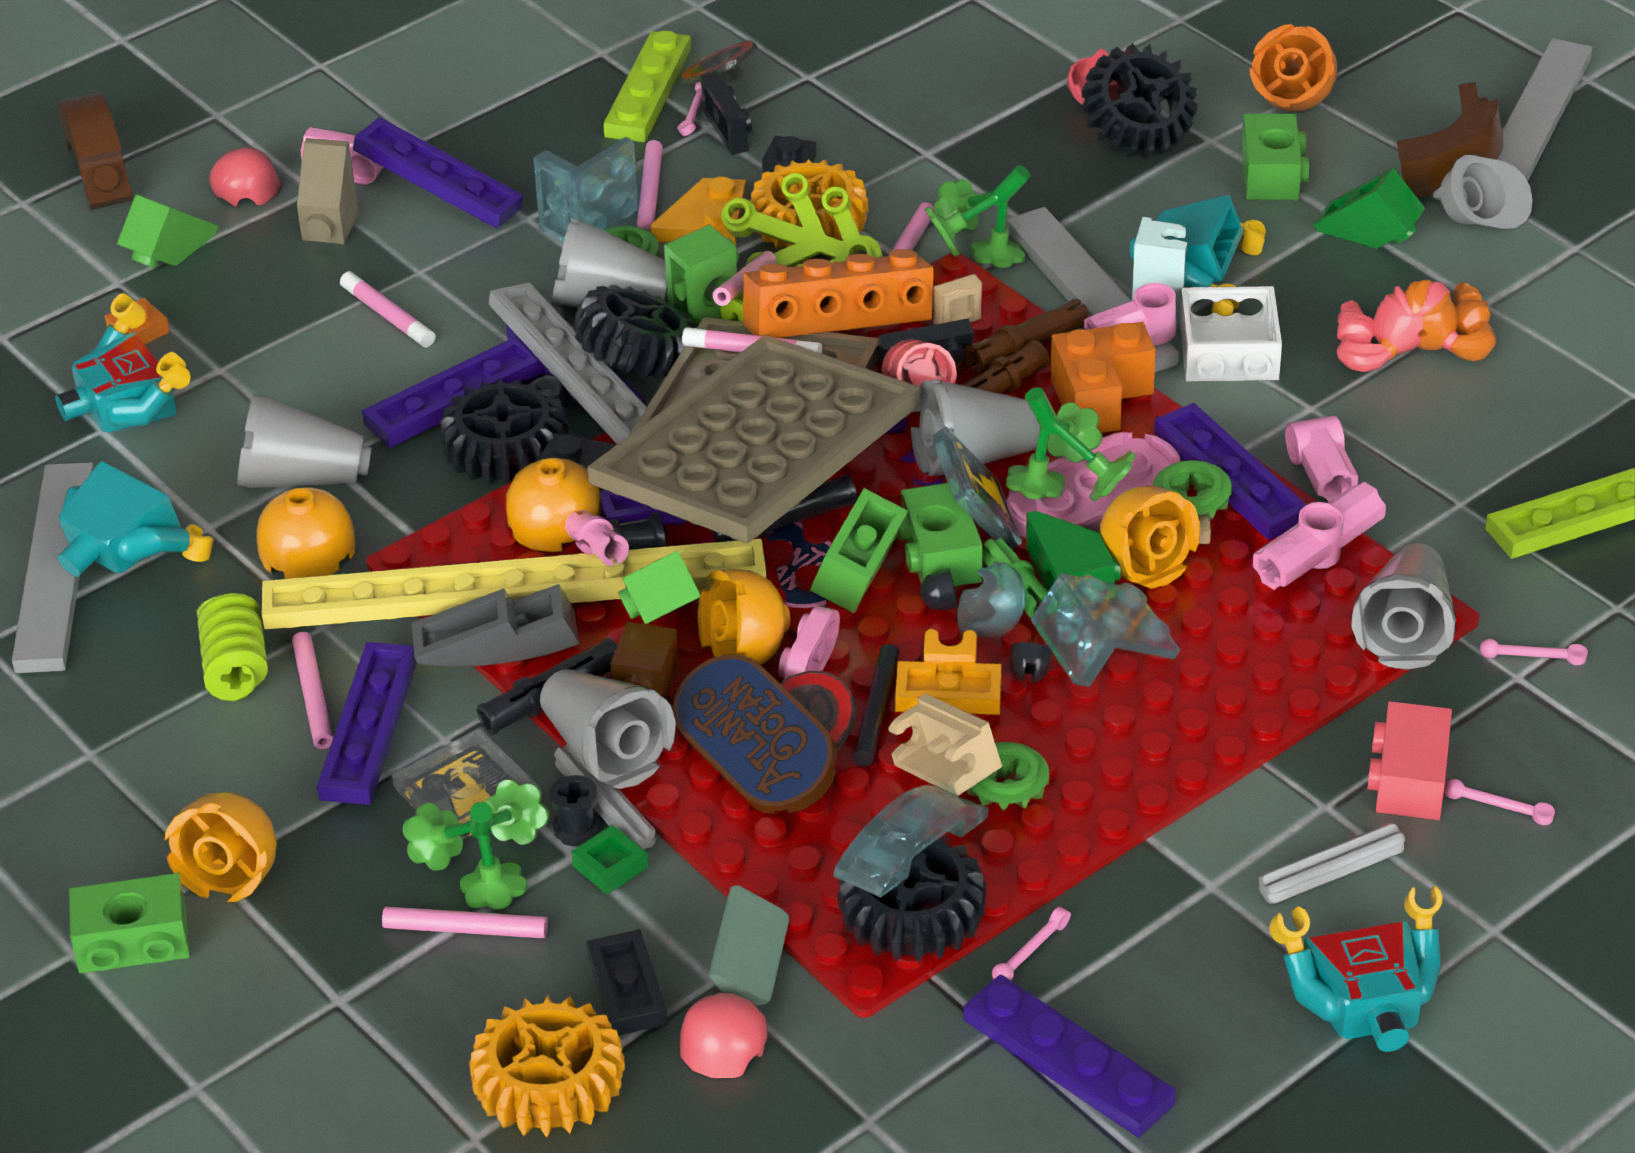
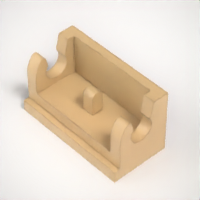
[889,694,1002,796]

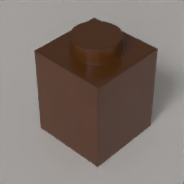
[611,622,679,701]

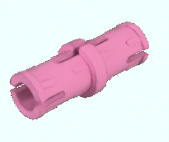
[565,509,629,566]

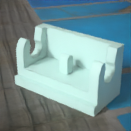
[1132,217,1187,323]

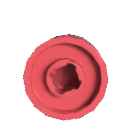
[881,339,957,387]

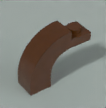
[1397,82,1503,198]
[57,92,133,210]

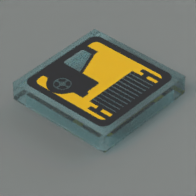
[932,426,1022,549]

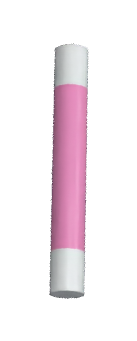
[340,271,436,348]
[682,327,822,354]

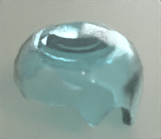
[957,561,1026,639]

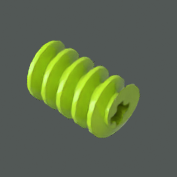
[196,593,268,702]

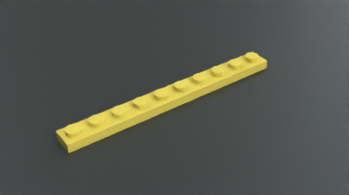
[262,539,766,630]

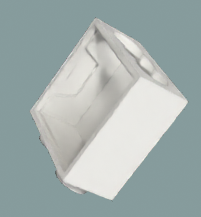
[1180,286,1282,381]

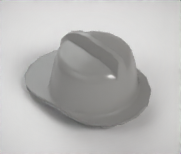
[1433,155,1533,229]

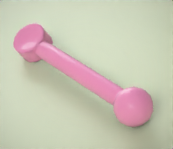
[677,80,702,136]
[1479,639,1588,665]
[1444,779,1555,825]
[992,907,1071,980]

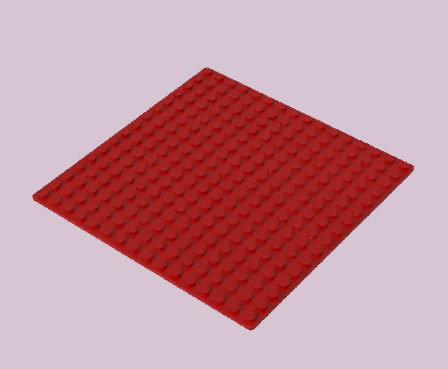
[366,252,1480,1018]

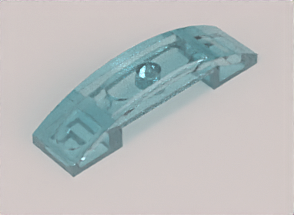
[833,785,989,897]

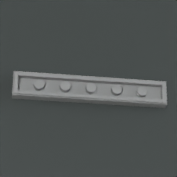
[1497,38,1593,182]
[1006,207,1179,373]
[489,282,647,444]
[12,462,94,673]

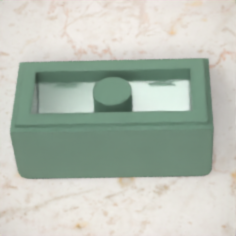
[709,885,790,1006]

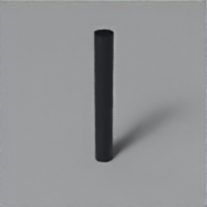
[853,644,900,766]

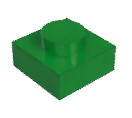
[571,825,649,895]

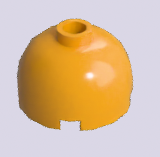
[506,458,603,552]
[1099,485,1200,588]
[257,487,356,579]
[697,569,790,665]
[165,792,277,902]

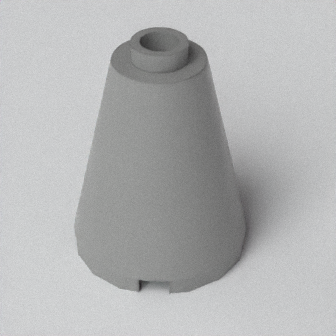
[552,218,668,308]
[911,379,1040,476]
[237,394,372,489]
[1351,543,1456,670]
[540,669,676,789]

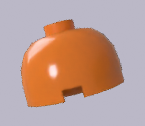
[1250,24,1337,112]

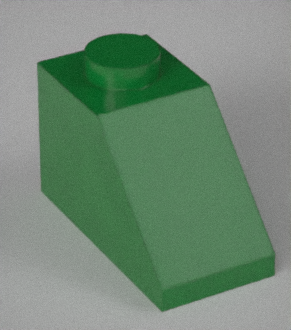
[1313,167,1425,249]
[1026,511,1121,614]

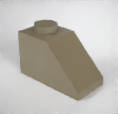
[297,138,359,244]

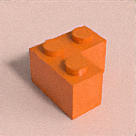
[1051,321,1156,433]

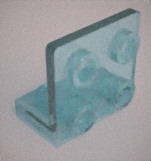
[533,137,638,243]
[1031,573,1180,687]

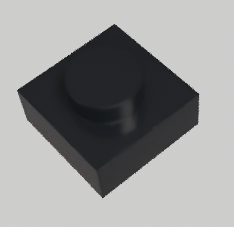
[762,135,816,173]

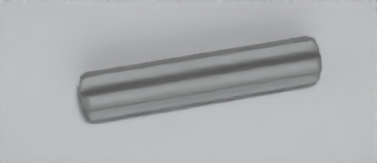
[554,744,656,850]
[1258,823,1406,904]

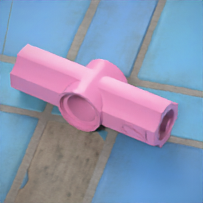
[1253,482,1386,590]

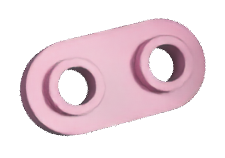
[778,606,840,694]

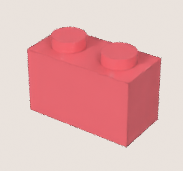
[1367,701,1452,820]

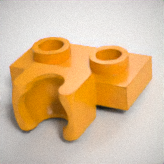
[895,629,1001,715]

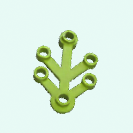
[721,173,883,267]

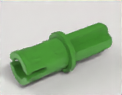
[982,538,1056,620]

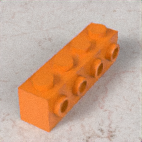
[743,249,933,338]

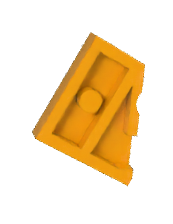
[651,177,747,246]

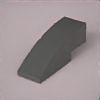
[411,584,579,666]

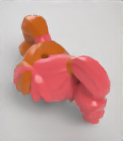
[1336,280,1496,372]

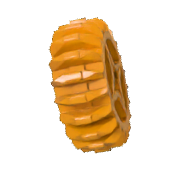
[750,159,869,249]
[469,994,625,1138]

